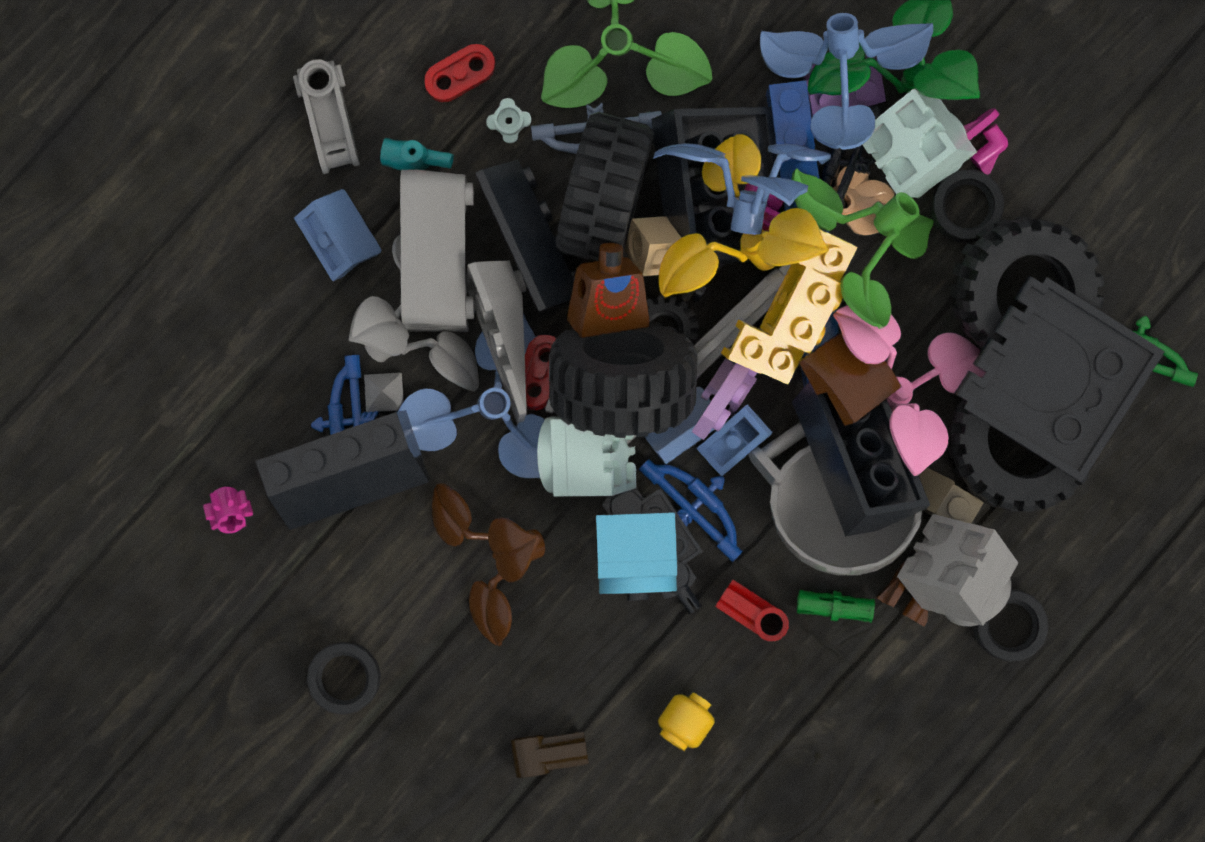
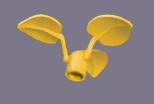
[659,134,828,298]

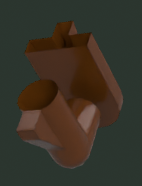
[876,561,928,627]

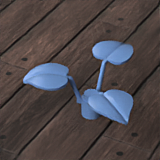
[760,13,933,149]
[653,143,831,235]
[398,313,545,478]

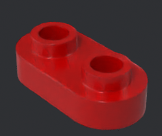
[425,44,495,102]
[525,335,557,410]

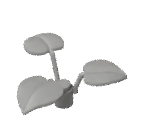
[349,234,479,391]

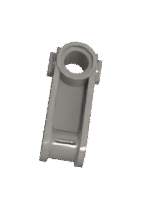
[293,60,360,174]

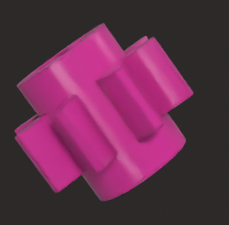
[203,487,253,533]

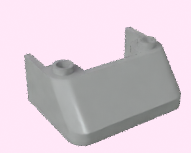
[400,170,475,332]

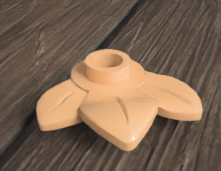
[832,167,894,235]

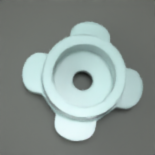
[487,98,531,143]

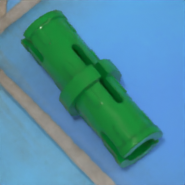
[796,589,875,623]

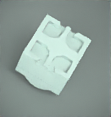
[862,88,977,198]
[537,417,636,496]

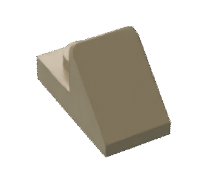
[918,468,984,523]

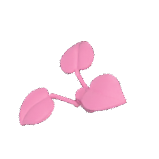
[833,306,984,476]

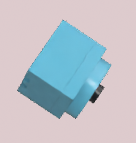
[596,513,677,601]

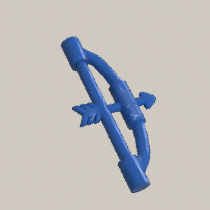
[311,355,379,435]
[639,459,743,562]

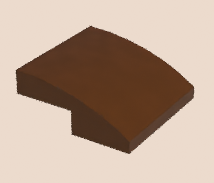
[799,331,902,426]

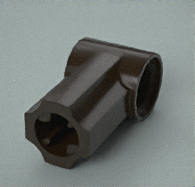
[510,731,589,778]

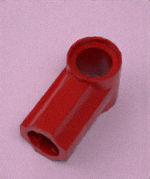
[715,579,789,641]

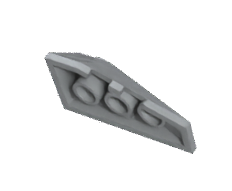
[466,261,527,423]

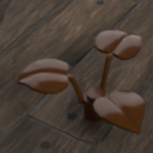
[432,483,545,646]

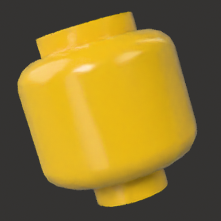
[658,692,715,751]

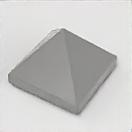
[364,373,404,412]

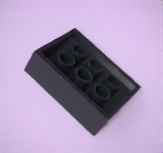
[651,107,785,265]

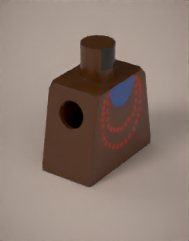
[567,242,650,338]

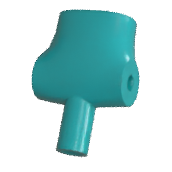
[380,138,454,171]

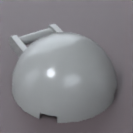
[748,422,922,575]

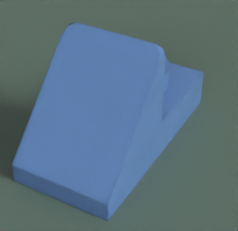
[697,404,773,477]

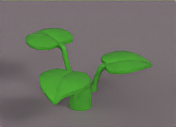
[541,0,712,108]
[791,168,934,329]

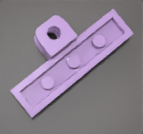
[692,327,764,440]

